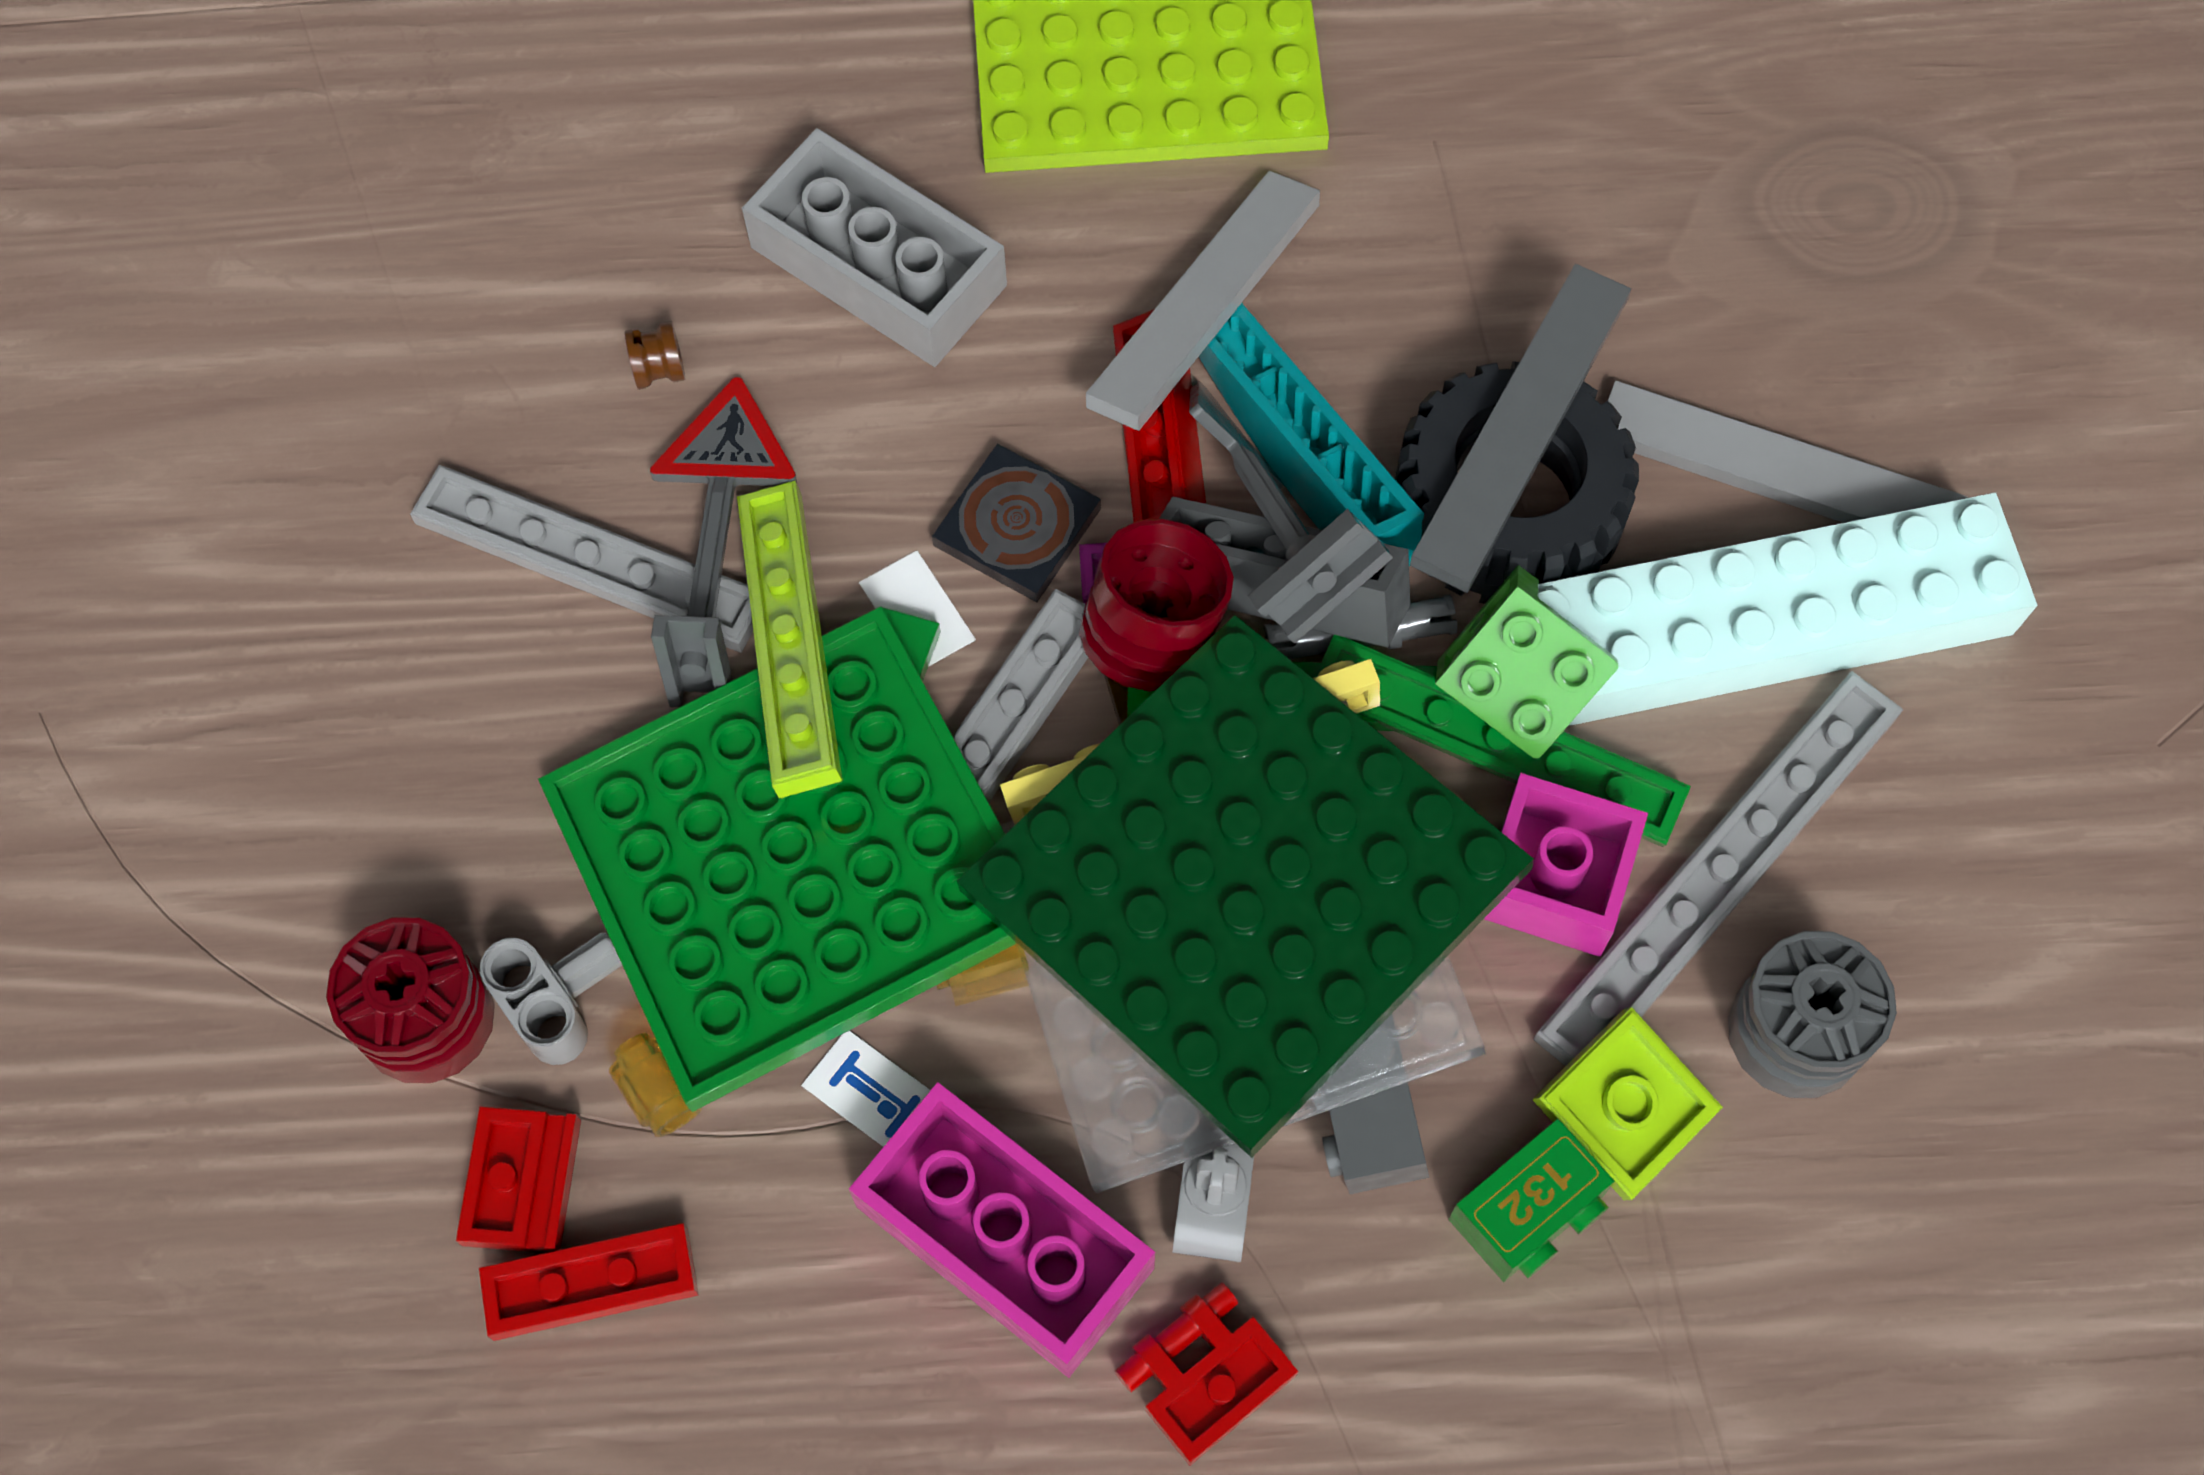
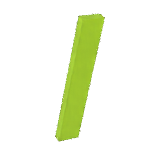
[737,481,842,798]

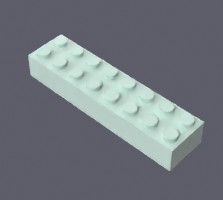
[1538,493,2038,726]

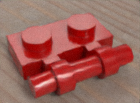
[1114,1282,1299,1466]

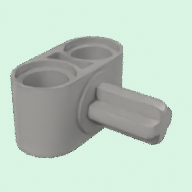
[480,933,622,1065]
[1172,1125,1254,1262]

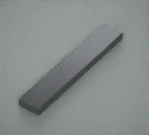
[1410,263,1632,593]

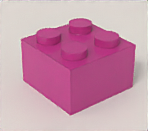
[1484,773,1648,957]

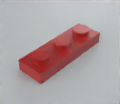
[479,1223,699,1341]

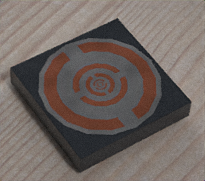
[932,444,1101,603]

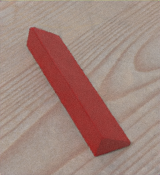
[1113,309,1206,522]

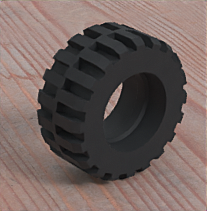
[1395,361,1639,604]

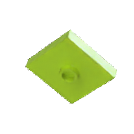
[1532,1007,1723,1201]

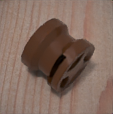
[625,321,686,390]

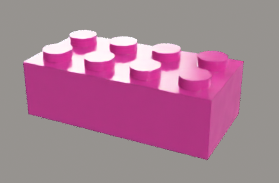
[849,1082,1155,1378]

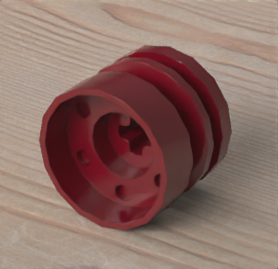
[1079,519,1234,692]
[326,917,495,1083]

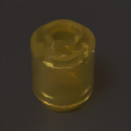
[608,1032,702,1137]

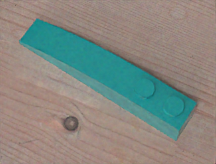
[1199,303,1424,566]

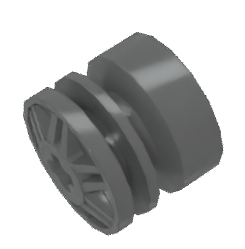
[1728,931,1897,1098]

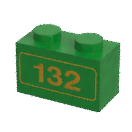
[1448,1119,1615,1283]

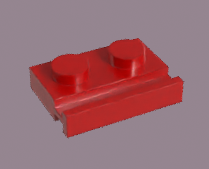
[456,1107,581,1252]

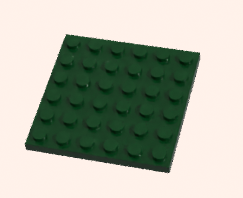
[956,615,1534,1158]

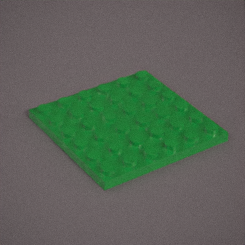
[538,606,1017,1112]

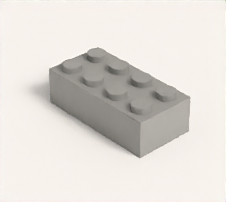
[742,128,1007,367]

